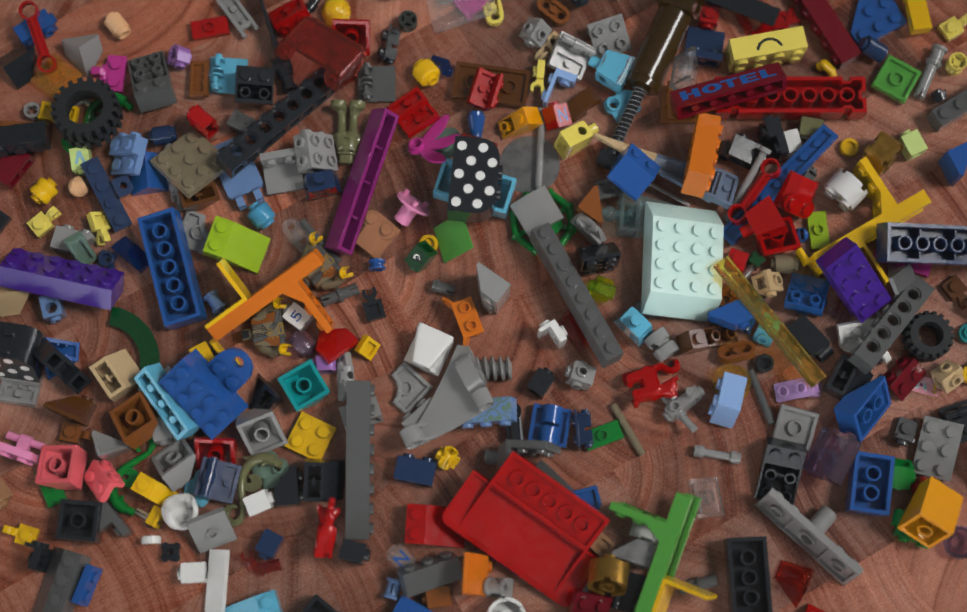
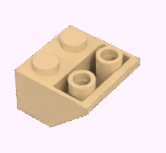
[89,349,141,402]

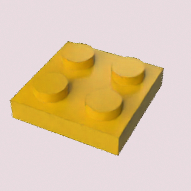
[285,411,337,459]

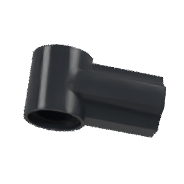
[505,404,524,440]

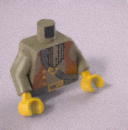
[301,231,353,290]
[241,297,292,357]

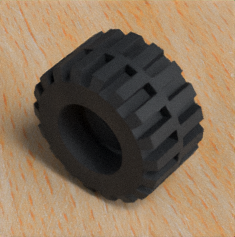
[901,311,955,362]

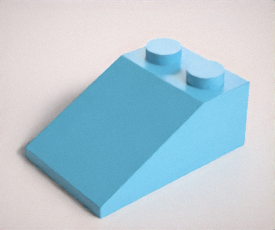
[225,590,283,612]

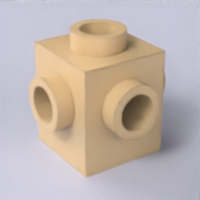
[751,269,784,298]
[930,359,965,394]

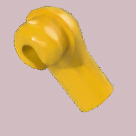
[816,60,837,76]

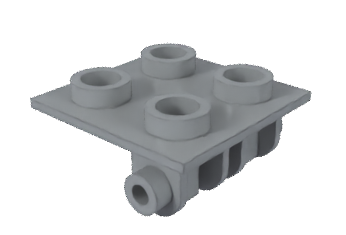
[586,13,632,59]

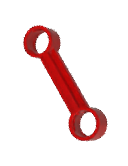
[18,1,58,74]
[728,158,781,225]

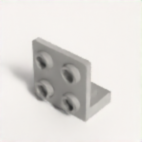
[259,148,305,195]

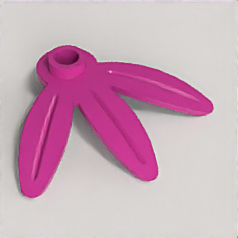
[408,115,460,163]

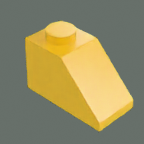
[130,472,178,506]

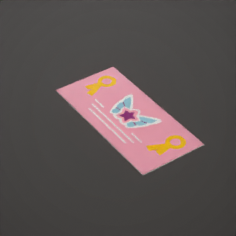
[912,376,939,397]

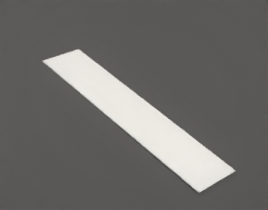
[650,183,690,207]

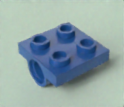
[528,403,572,449]

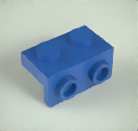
[71,564,103,607]

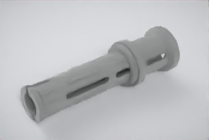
[913,44,948,100]

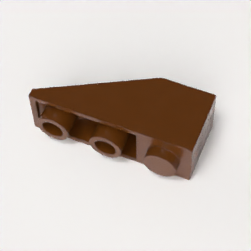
[676,326,739,355]

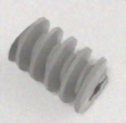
[475,356,512,381]

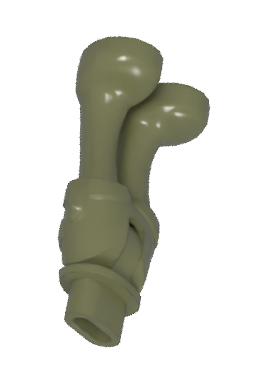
[330,99,366,165]

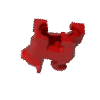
[622,359,680,409]
[312,497,341,559]

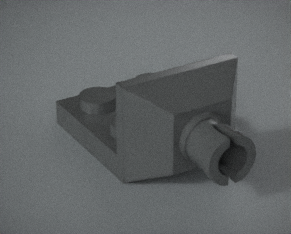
[484,439,561,468]

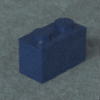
[393,453,437,488]

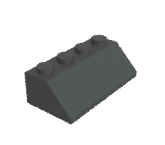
[33,546,92,612]

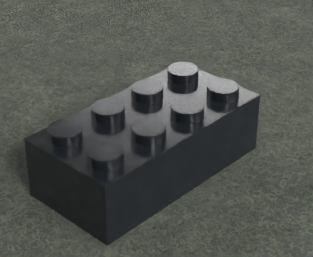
[723,536,773,612]

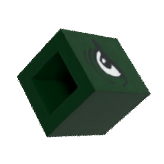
[404,240,438,273]

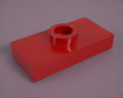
[190,15,230,41]

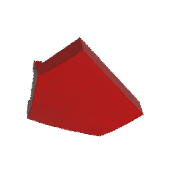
[316,328,359,365]

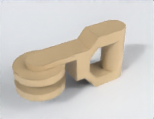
[534,31,559,61]

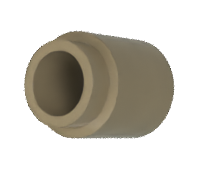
[769,254,799,273]

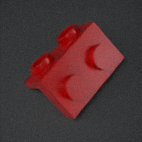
[466,67,504,112]

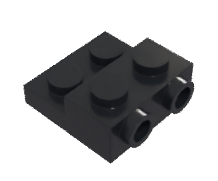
[757,115,789,163]

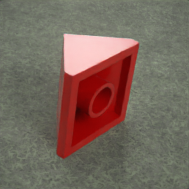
[332,19,371,56]
[755,215,802,256]
[194,437,238,471]

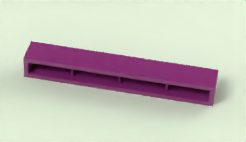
[324,108,399,255]

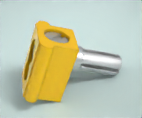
[135,505,163,529]

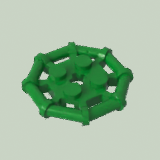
[508,188,578,256]

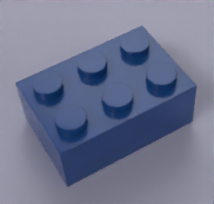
[845,451,895,517]

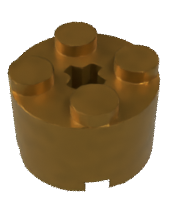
[860,131,905,176]
[587,554,630,596]

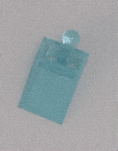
[602,193,674,239]

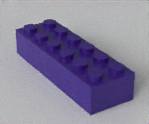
[0,248,124,310]

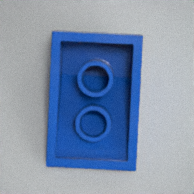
[834,376,892,443]

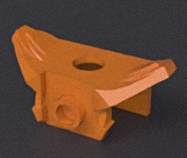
[441,296,484,346]

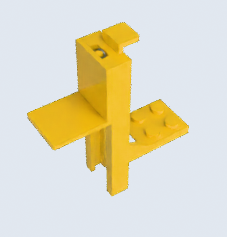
[795,157,932,286]

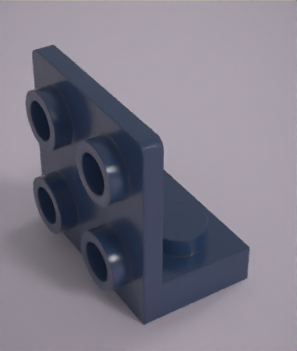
[683,27,725,69]

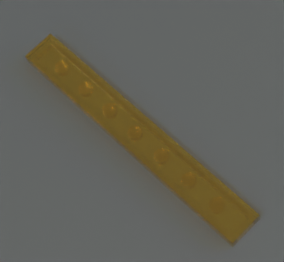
[713,256,826,388]

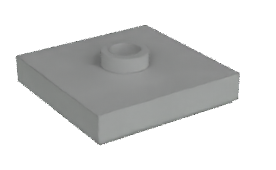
[772,403,820,451]
[186,507,237,554]

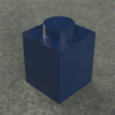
[255,528,285,561]

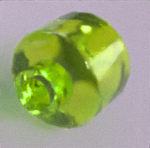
[587,275,617,303]

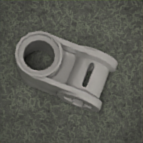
[484,577,514,598]

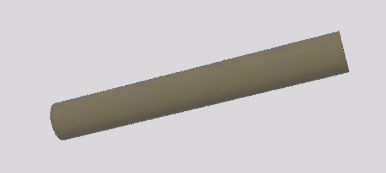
[610,403,646,457]

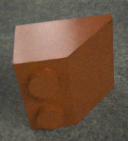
[109,391,158,450]

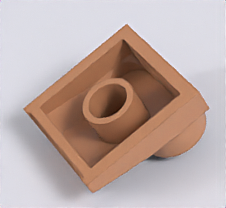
[356,208,401,258]

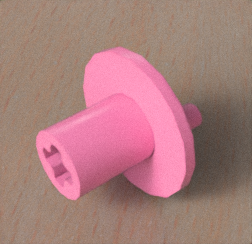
[394,188,430,227]

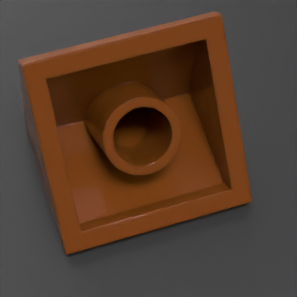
[576,185,603,229]

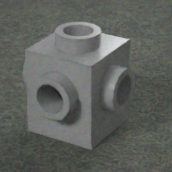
[519,17,552,48]
[564,360,597,391]

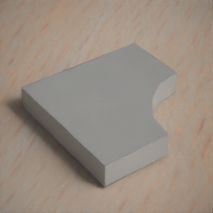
[183,210,209,255]
[391,361,433,415]

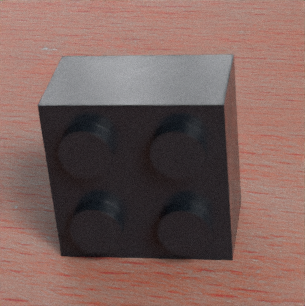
[55,499,103,544]

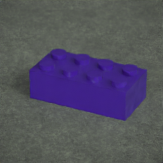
[815,237,892,323]

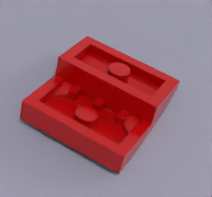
[387,86,440,139]

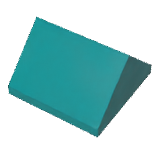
[277,359,330,412]

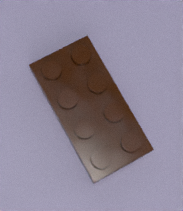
[451,61,531,108]

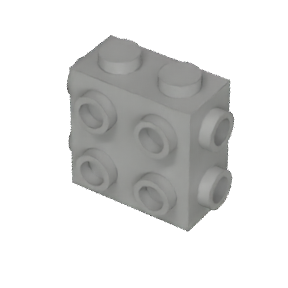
[293,129,338,174]

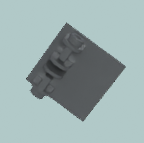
[358,62,396,102]

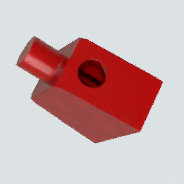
[739,195,789,241]

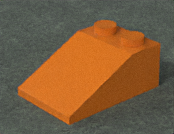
[462,552,492,597]

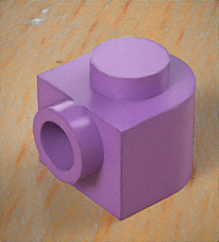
[167,44,192,70]
[312,355,337,375]

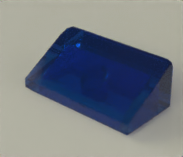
[111,236,149,274]

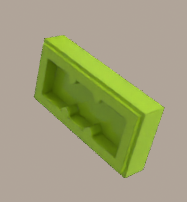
[806,211,830,251]

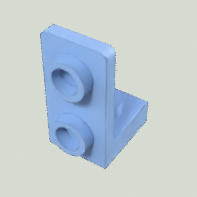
[541,68,578,108]

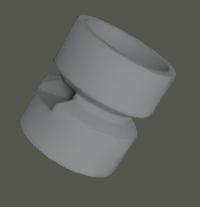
[644,327,680,363]

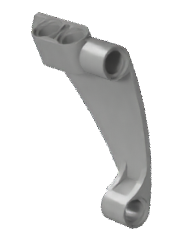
[399,345,495,450]

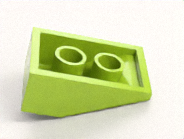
[203,215,271,274]

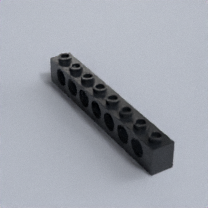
[216,64,343,179]

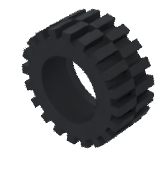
[51,77,123,149]

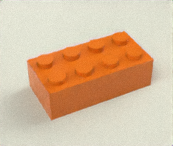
[681,113,723,198]

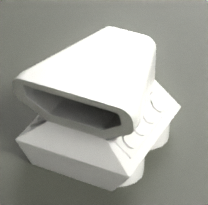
[404,322,454,376]

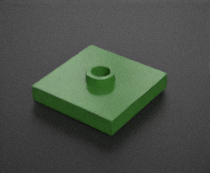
[871,54,922,105]

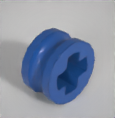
[369,258,386,272]

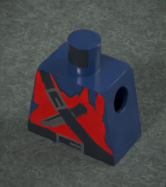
[304,169,342,202]

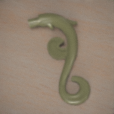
[224,452,284,527]

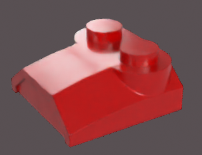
[774,170,820,218]

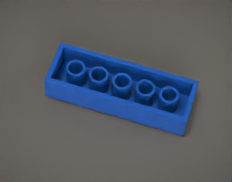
[137,207,208,330]

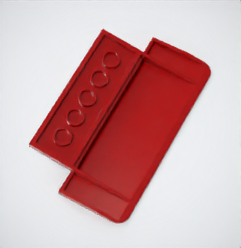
[442,450,610,607]

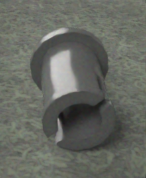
[431,279,456,297]

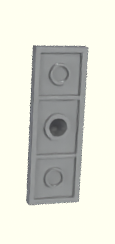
[754,488,864,586]

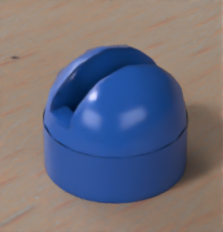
[796,228,809,244]

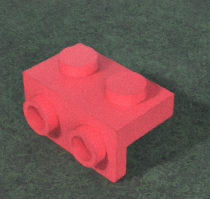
[83,460,125,503]

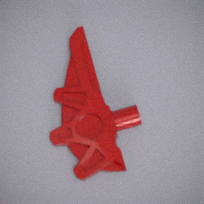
[751,7,801,35]

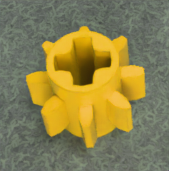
[435,446,461,470]

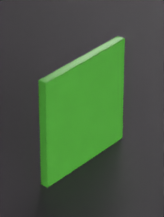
[433,220,474,263]

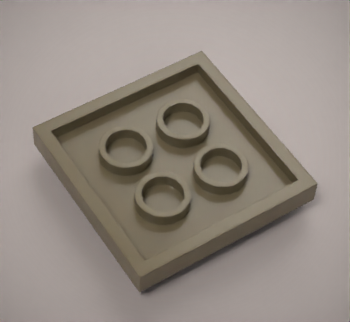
[150,128,224,199]

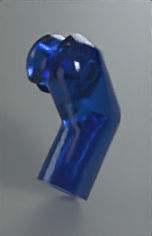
[431,55,453,77]

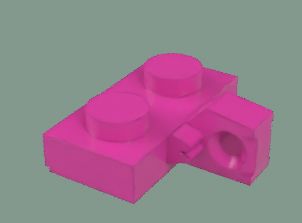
[91,55,128,94]

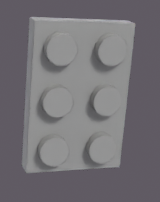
[913,415,964,482]

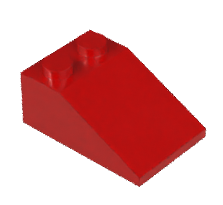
[405,503,465,548]

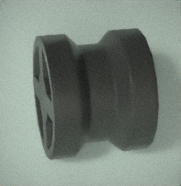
[399,10,417,32]

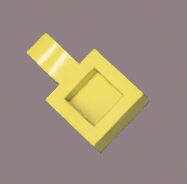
[937,14,967,42]
[530,59,545,94]
[27,206,62,238]
[86,211,111,246]

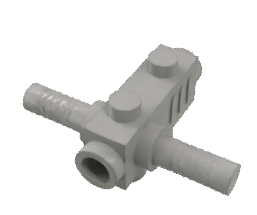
[661,385,705,433]

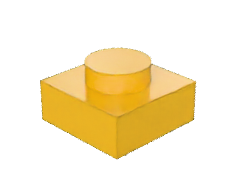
[354,334,381,361]

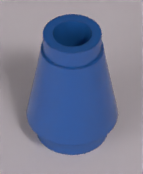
[467,111,486,138]

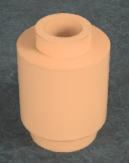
[104,12,131,40]

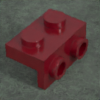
[883,355,927,401]

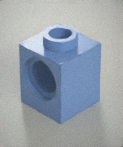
[39,296,67,324]

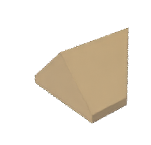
[0,286,30,318]

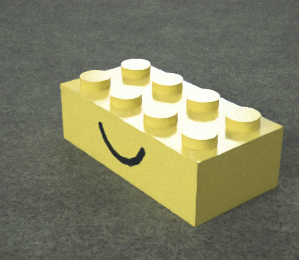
[724,26,808,73]

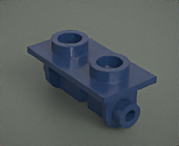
[571,409,594,451]

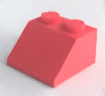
[35,445,88,490]

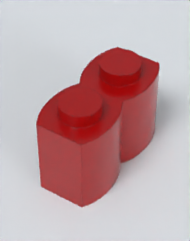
[187,105,219,141]

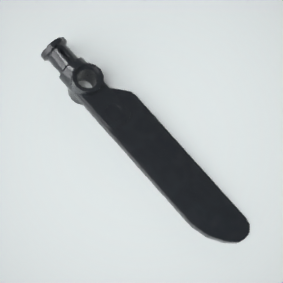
[259,0,298,94]

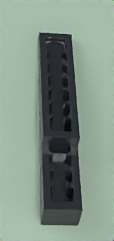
[704,0,781,27]

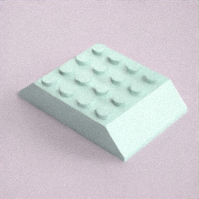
[641,201,724,323]

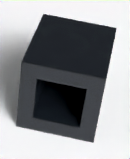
[526,367,555,399]

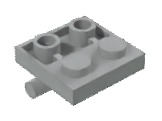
[547,31,596,82]

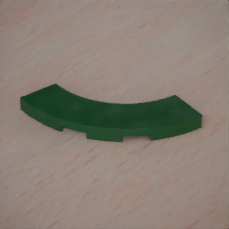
[109,307,161,369]

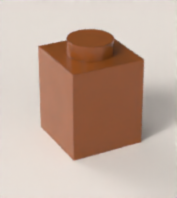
[422,586,452,609]

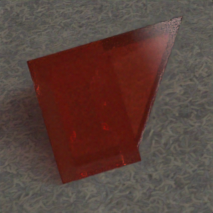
[775,560,815,608]

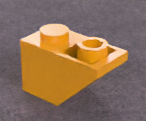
[497,106,543,139]

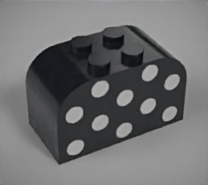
[447,136,503,223]
[0,321,45,383]

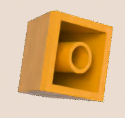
[897,476,964,549]

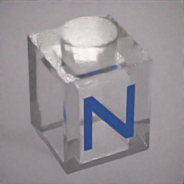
[386,544,417,569]

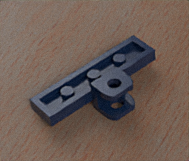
[80,156,134,233]

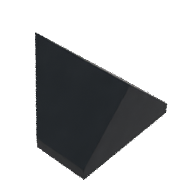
[0,47,34,90]
[249,373,284,410]

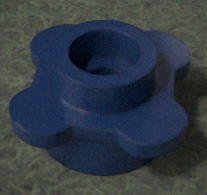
[97,250,118,269]

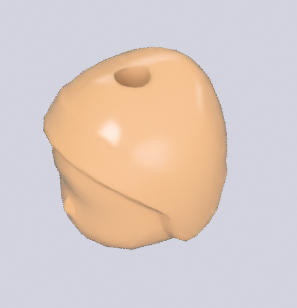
[68,176,89,197]

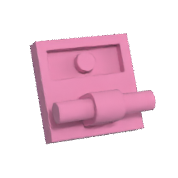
[0,431,46,466]

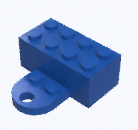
[158,347,253,440]

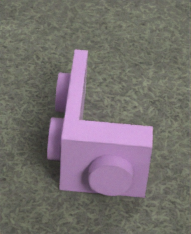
[774,376,822,403]

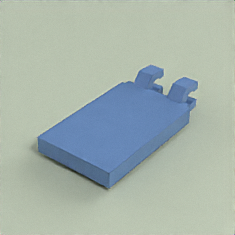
[214,135,265,211]

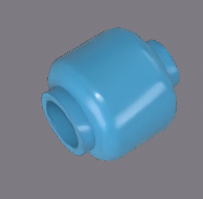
[247,201,275,230]

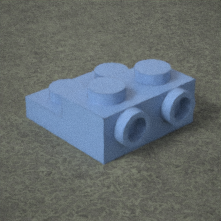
[109,131,148,177]

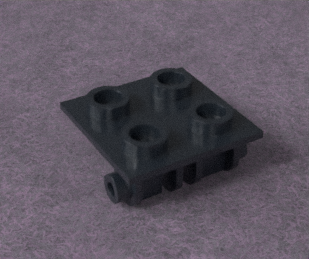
[607,571,647,612]

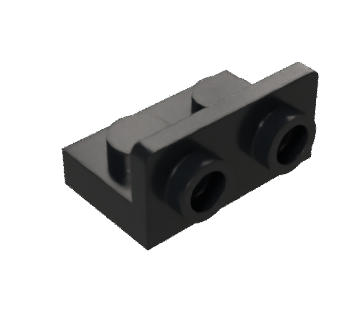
[24,540,54,573]

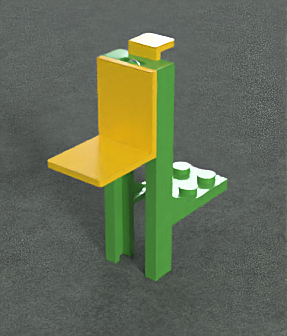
[609,492,718,612]

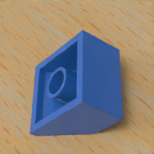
[606,143,660,201]

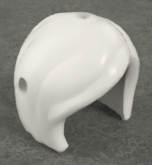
[161,493,199,530]

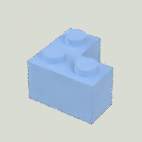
[708,372,747,429]

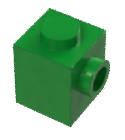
[892,458,915,490]

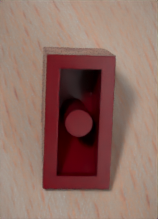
[0,154,35,190]

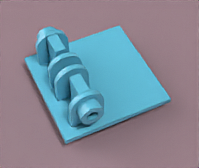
[209,53,248,94]

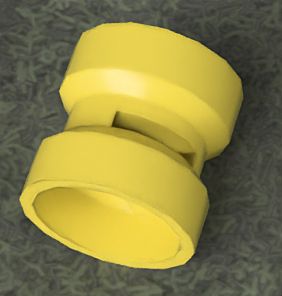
[944,52,967,76]

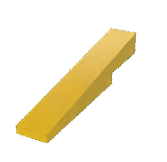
[902,0,932,35]

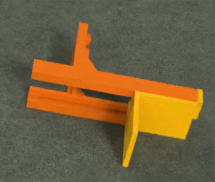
[205,247,335,354]

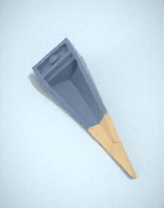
[593,133,740,210]

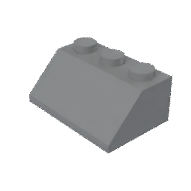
[476,262,511,315]

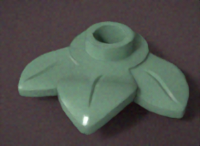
[251,451,289,489]

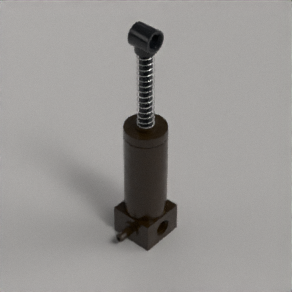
[596,0,705,170]

